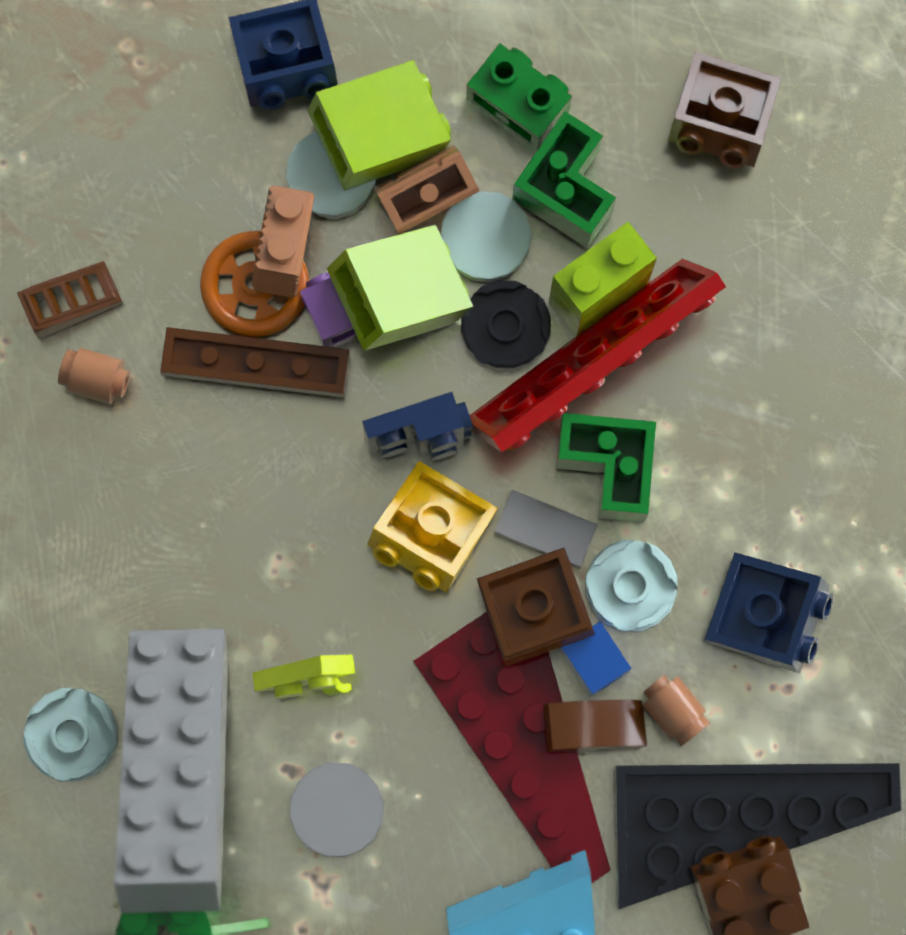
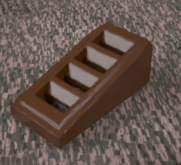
[17,261,123,340]

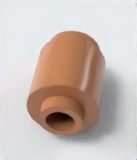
[58,348,130,404]
[642,675,710,746]

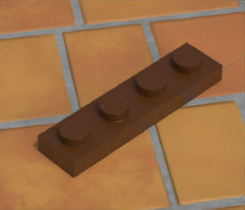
[160,327,350,398]

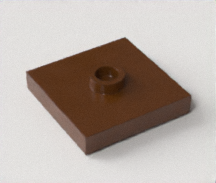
[477,547,595,667]

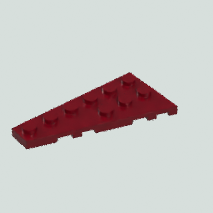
[413,612,611,884]

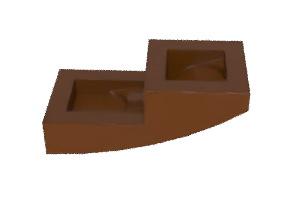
[543,700,647,753]

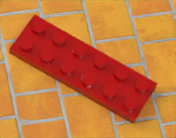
[470,258,726,453]

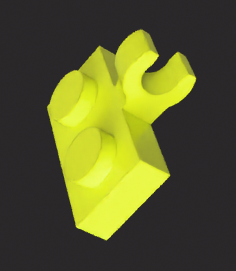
[252,655,355,698]

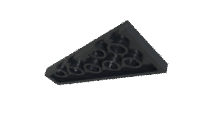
[615,763,901,910]

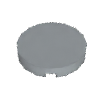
[290,762,384,857]

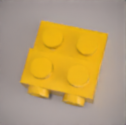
[367,461,498,593]

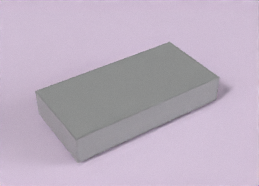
[494,490,598,569]

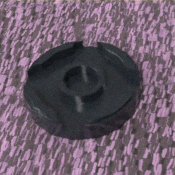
[460,280,551,372]

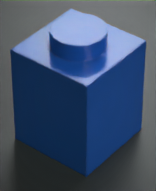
[559,621,632,698]

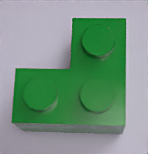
[512,111,616,249]
[556,413,656,523]

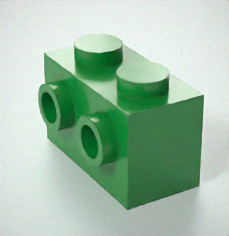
[466,43,572,151]

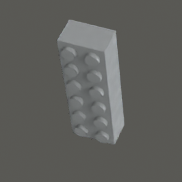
[114,629,228,913]

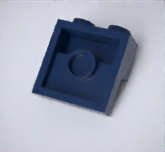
[228,0,338,110]
[362,391,473,461]
[705,552,833,674]

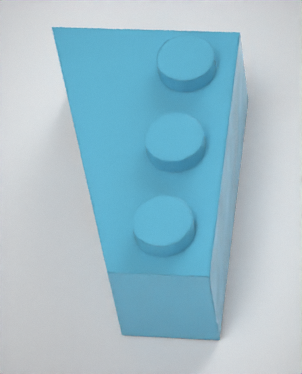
[446,850,595,935]

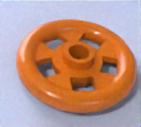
[200,231,309,337]

